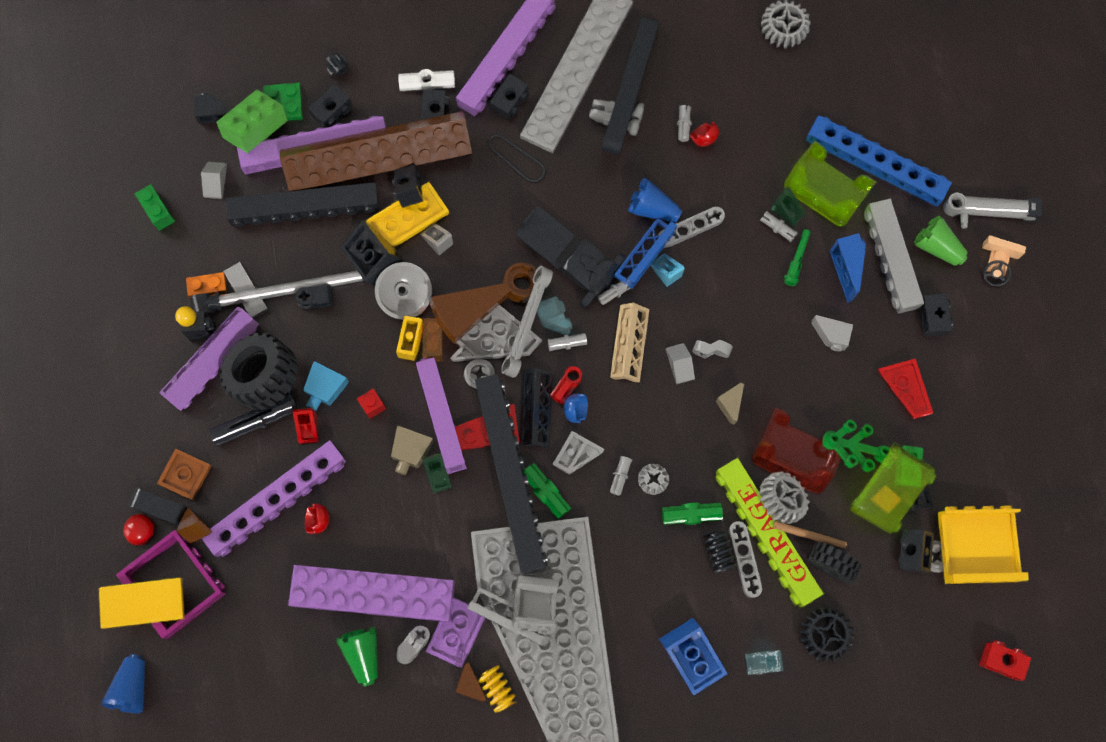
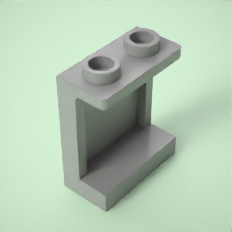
[513,575,559,635]

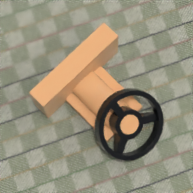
[982,236,1026,286]

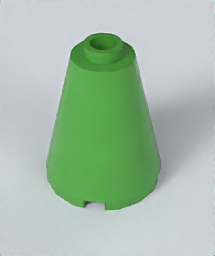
[914,215,968,266]

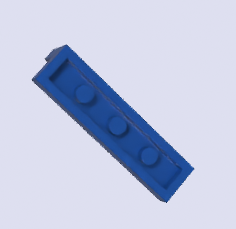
[614,218,677,289]

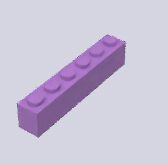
[159,307,259,411]

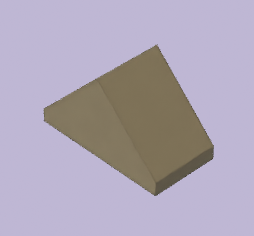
[715,383,744,424]

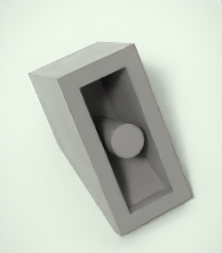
[811,315,853,352]

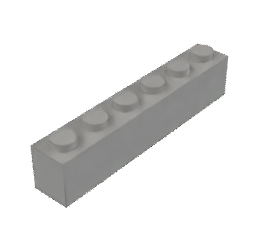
[864,199,924,314]

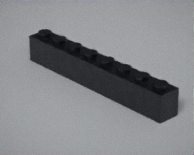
[226,182,380,227]

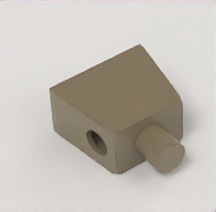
[391,426,434,476]

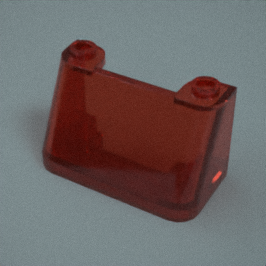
[752,408,844,493]

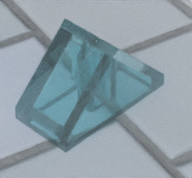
[745,650,783,675]

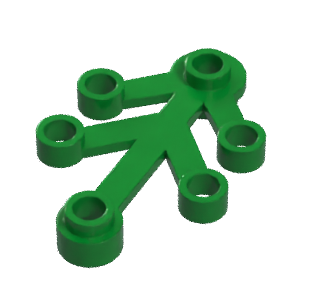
[822,420,891,472]

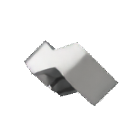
[692,340,733,359]
[396,626,430,664]

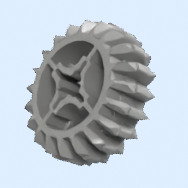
[761,0,810,49]
[758,471,809,524]

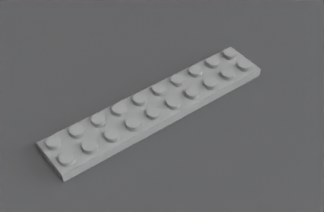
[520,0,633,153]

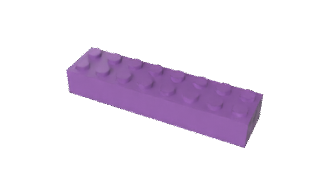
[288,565,455,622]

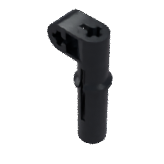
[209,392,298,447]

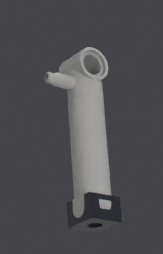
[943,193,1042,229]

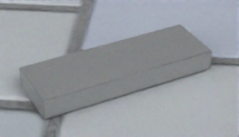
[223,262,268,319]

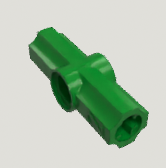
[522,463,571,519]
[662,503,723,525]

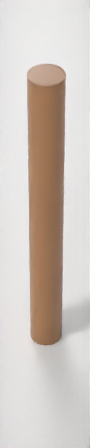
[773,521,847,549]

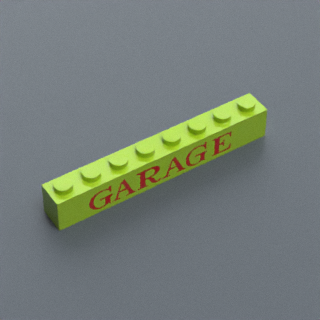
[715,458,823,607]

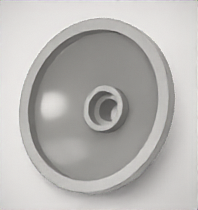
[375,262,432,319]

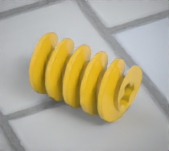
[479,665,517,712]

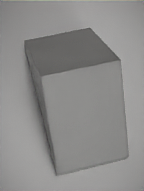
[201,162,227,199]
[420,223,453,255]
[665,343,695,385]

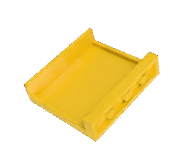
[938,506,1029,584]

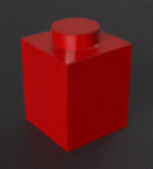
[357,389,386,419]

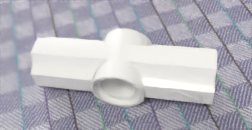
[399,69,455,91]

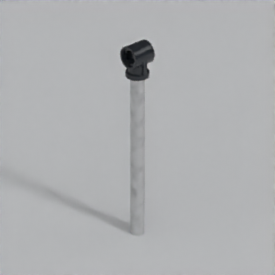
[191,271,363,314]

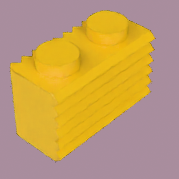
[396,316,424,361]

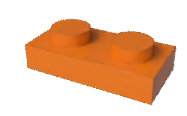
[186,272,227,298]

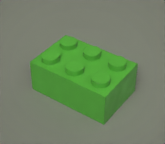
[216,90,287,154]

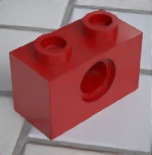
[979,640,1031,681]

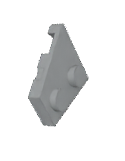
[553,431,604,475]

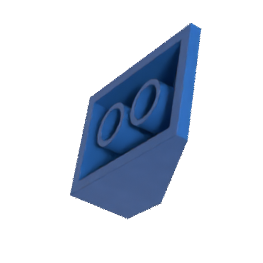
[829,233,866,303]
[659,618,727,695]

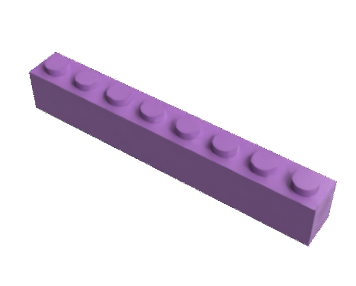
[456,0,555,116]
[237,116,386,175]

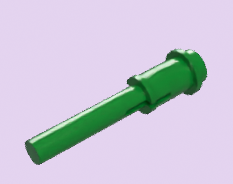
[784,229,810,286]

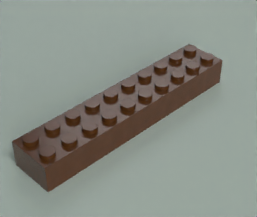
[280,111,472,192]

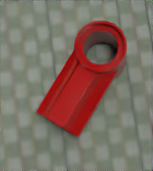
[550,366,582,405]

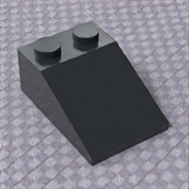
[341,220,403,286]

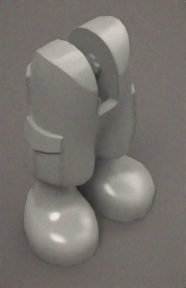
[589,99,644,136]

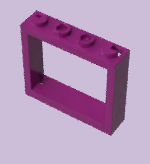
[116,530,226,639]

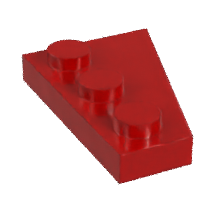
[877,358,933,419]

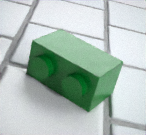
[134,184,175,231]

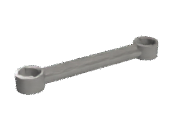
[501,266,553,378]

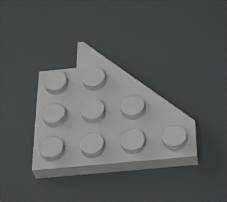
[450,305,542,362]

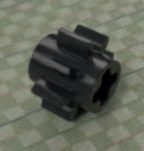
[325,53,349,76]

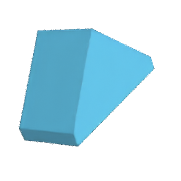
[651,253,684,287]

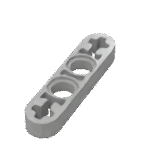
[658,207,725,248]
[728,521,762,598]

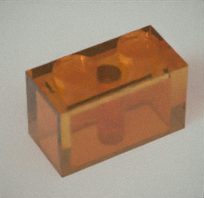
[423,318,444,361]

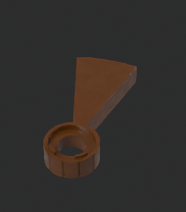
[430,263,537,344]

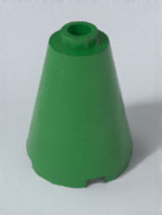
[336,627,378,686]

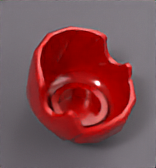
[690,122,719,147]
[305,504,330,534]
[123,514,154,546]

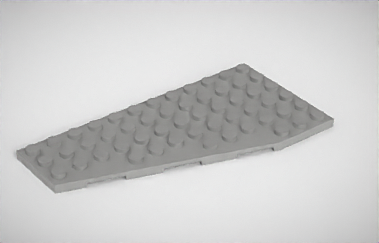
[471,517,619,742]

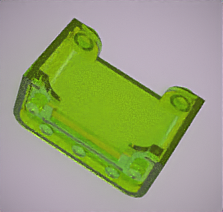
[784,141,876,226]
[850,442,937,534]

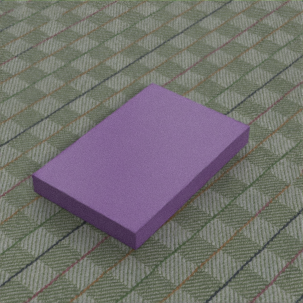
[425,597,485,668]

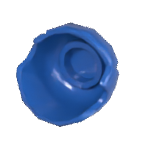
[563,394,588,423]

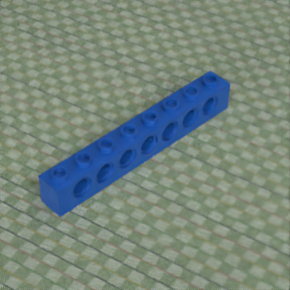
[805,115,952,207]

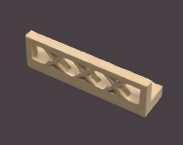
[610,303,649,383]

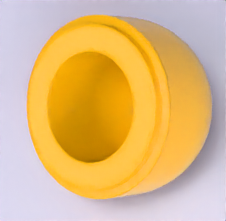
[175,306,196,327]

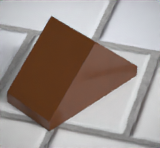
[177,508,213,543]
[456,662,487,702]

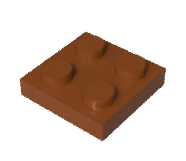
[157,448,212,501]

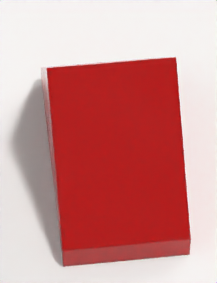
[293,408,319,444]

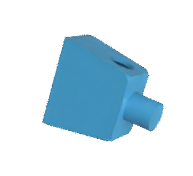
[304,361,349,411]

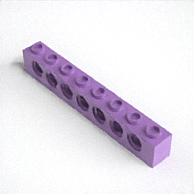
[202,440,346,557]

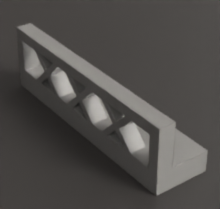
[468,587,545,645]

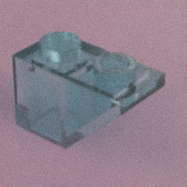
[537,296,572,336]

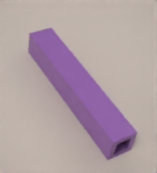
[416,357,467,474]

